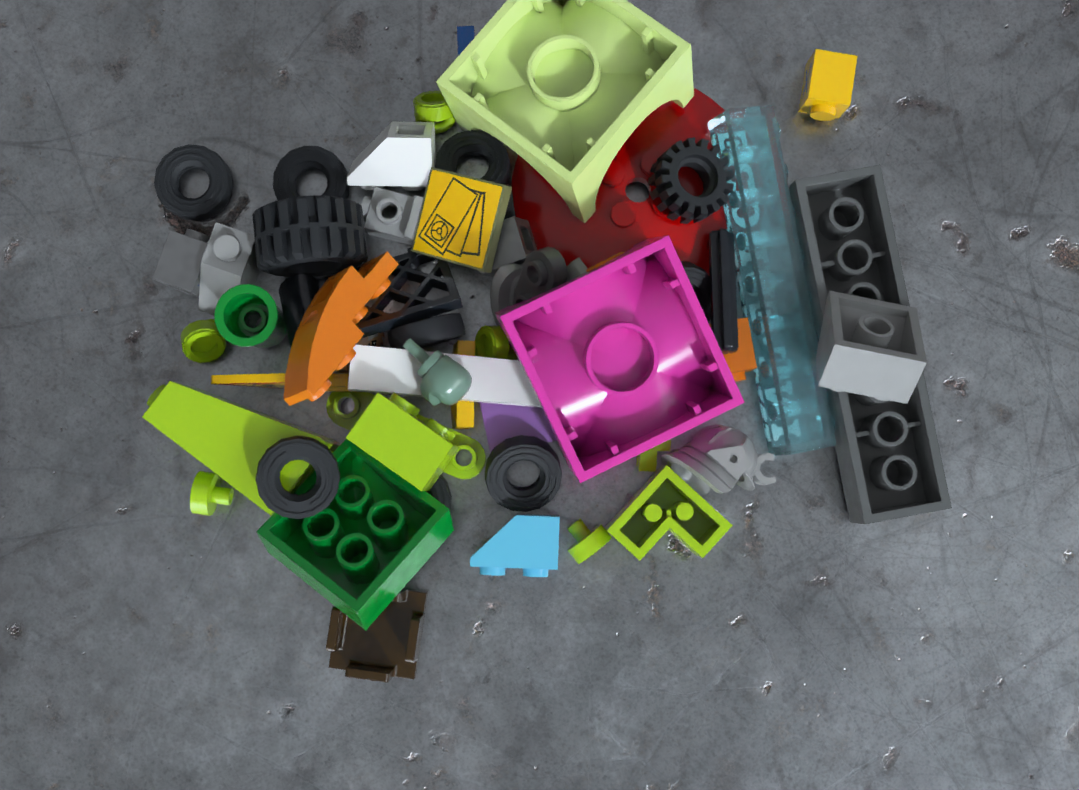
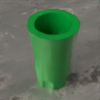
[214,284,287,348]

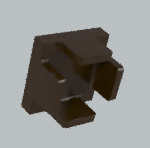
[326,588,428,683]

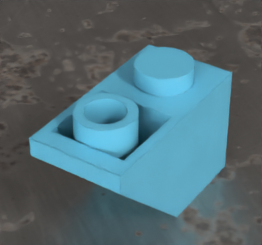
[470,514,560,577]

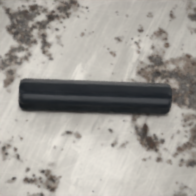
[708,229,739,354]

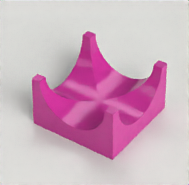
[495,235,745,483]

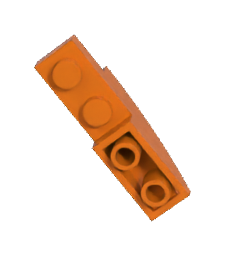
[283,251,399,406]

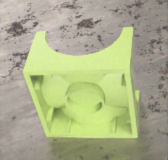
[436,0,694,223]

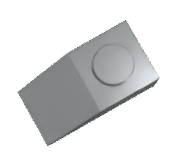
[198,222,260,315]

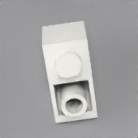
[347,121,436,191]

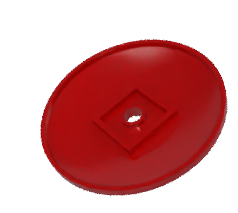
[511,88,761,276]

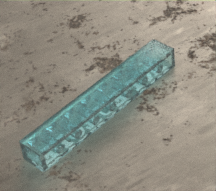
[708,105,836,456]

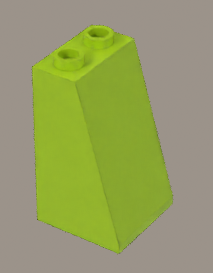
[142,381,341,516]

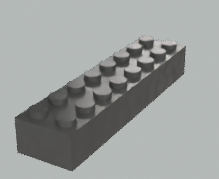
[784,164,952,524]

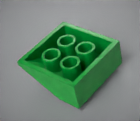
[256,439,454,631]

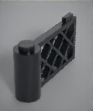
[279,247,463,349]

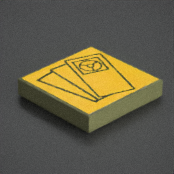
[411,167,512,273]

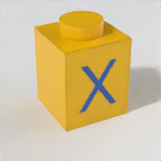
[798,49,858,121]

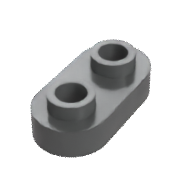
[513,247,567,305]

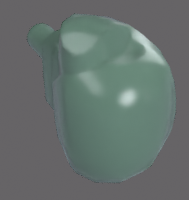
[403,338,472,406]

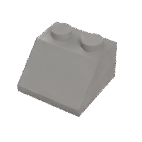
[816,291,927,404]

